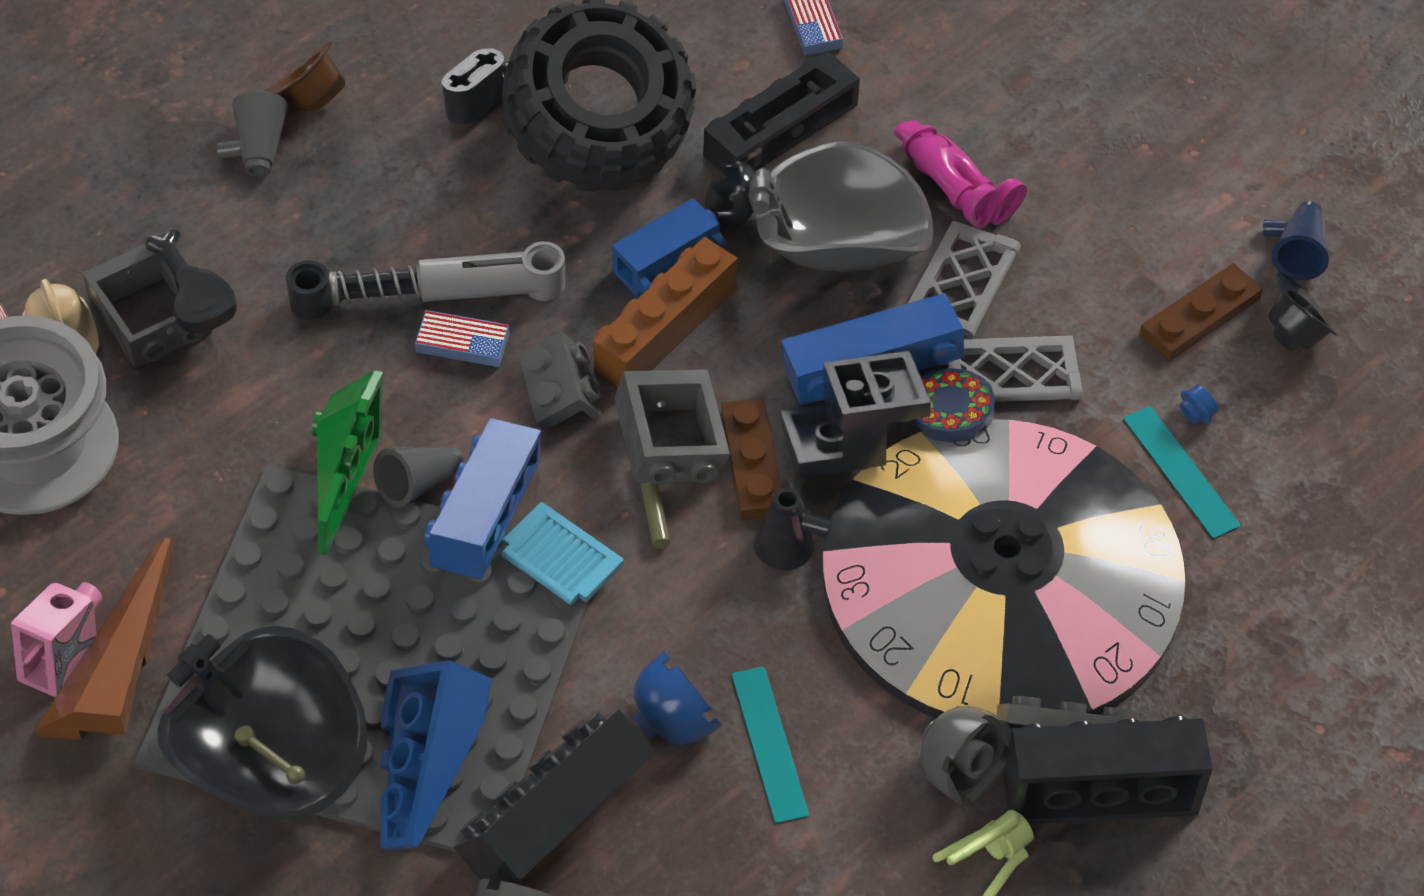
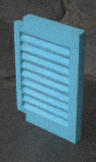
[501,501,624,605]

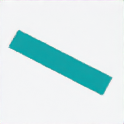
[1124,406,1240,538]
[732,667,809,823]

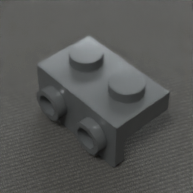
[518,331,602,430]

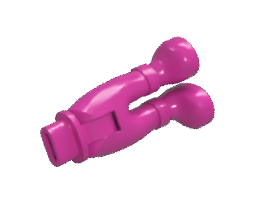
[894,120,1027,229]

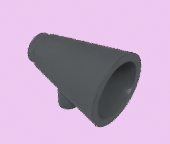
[217,91,288,177]
[373,446,463,508]

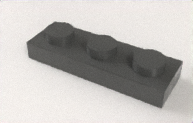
[996,696,1146,727]

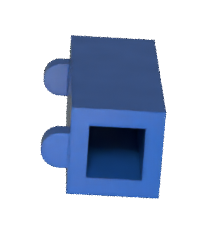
[612,198,726,298]

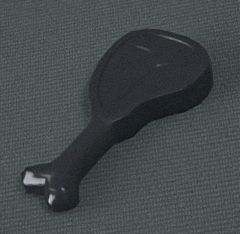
[145,230,237,333]

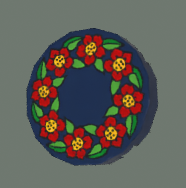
[910,368,995,443]

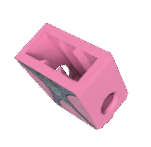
[11,582,102,698]

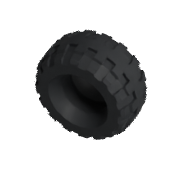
[502,0,696,192]

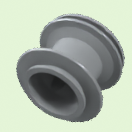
[0,315,119,515]

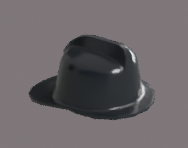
[1268,272,1338,351]

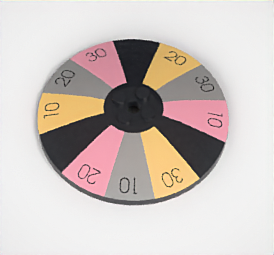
[822,419,1185,730]

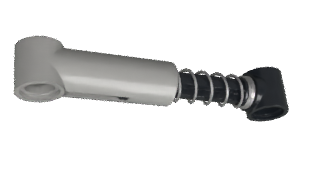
[286,241,566,320]

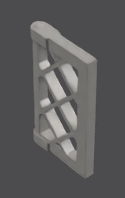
[907,221,1021,339]
[947,335,1083,402]

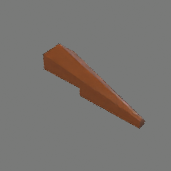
[36,538,173,740]

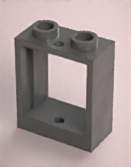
[83,244,213,369]
[614,369,730,484]

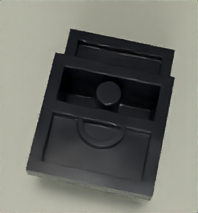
[781,351,931,477]

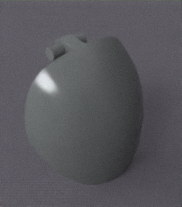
[749,142,934,272]

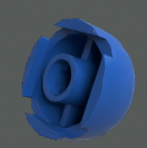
[634,651,723,746]

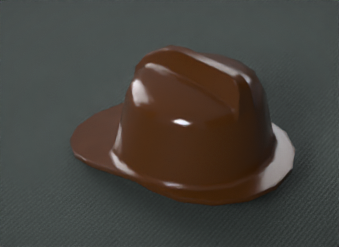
[265,42,346,111]

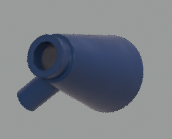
[1263,201,1329,280]

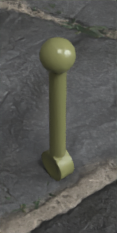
[235,726,305,785]

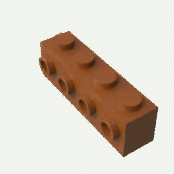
[593,237,738,388]

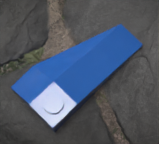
[381,660,492,851]

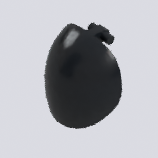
[157,626,368,819]

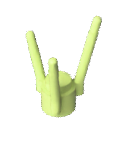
[933,810,1033,896]

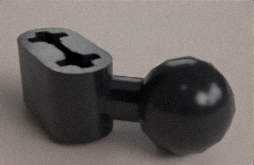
[441,48,570,124]

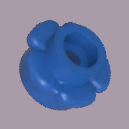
[1179,384,1219,425]

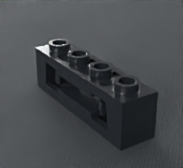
[703,50,860,177]

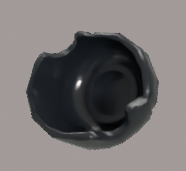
[705,161,755,225]

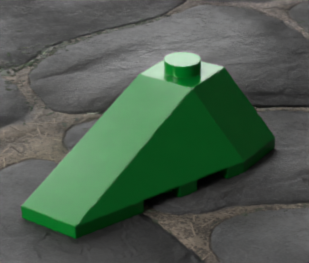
[311,370,383,555]

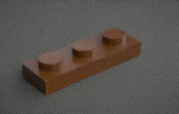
[1139,263,1263,362]
[721,398,782,520]

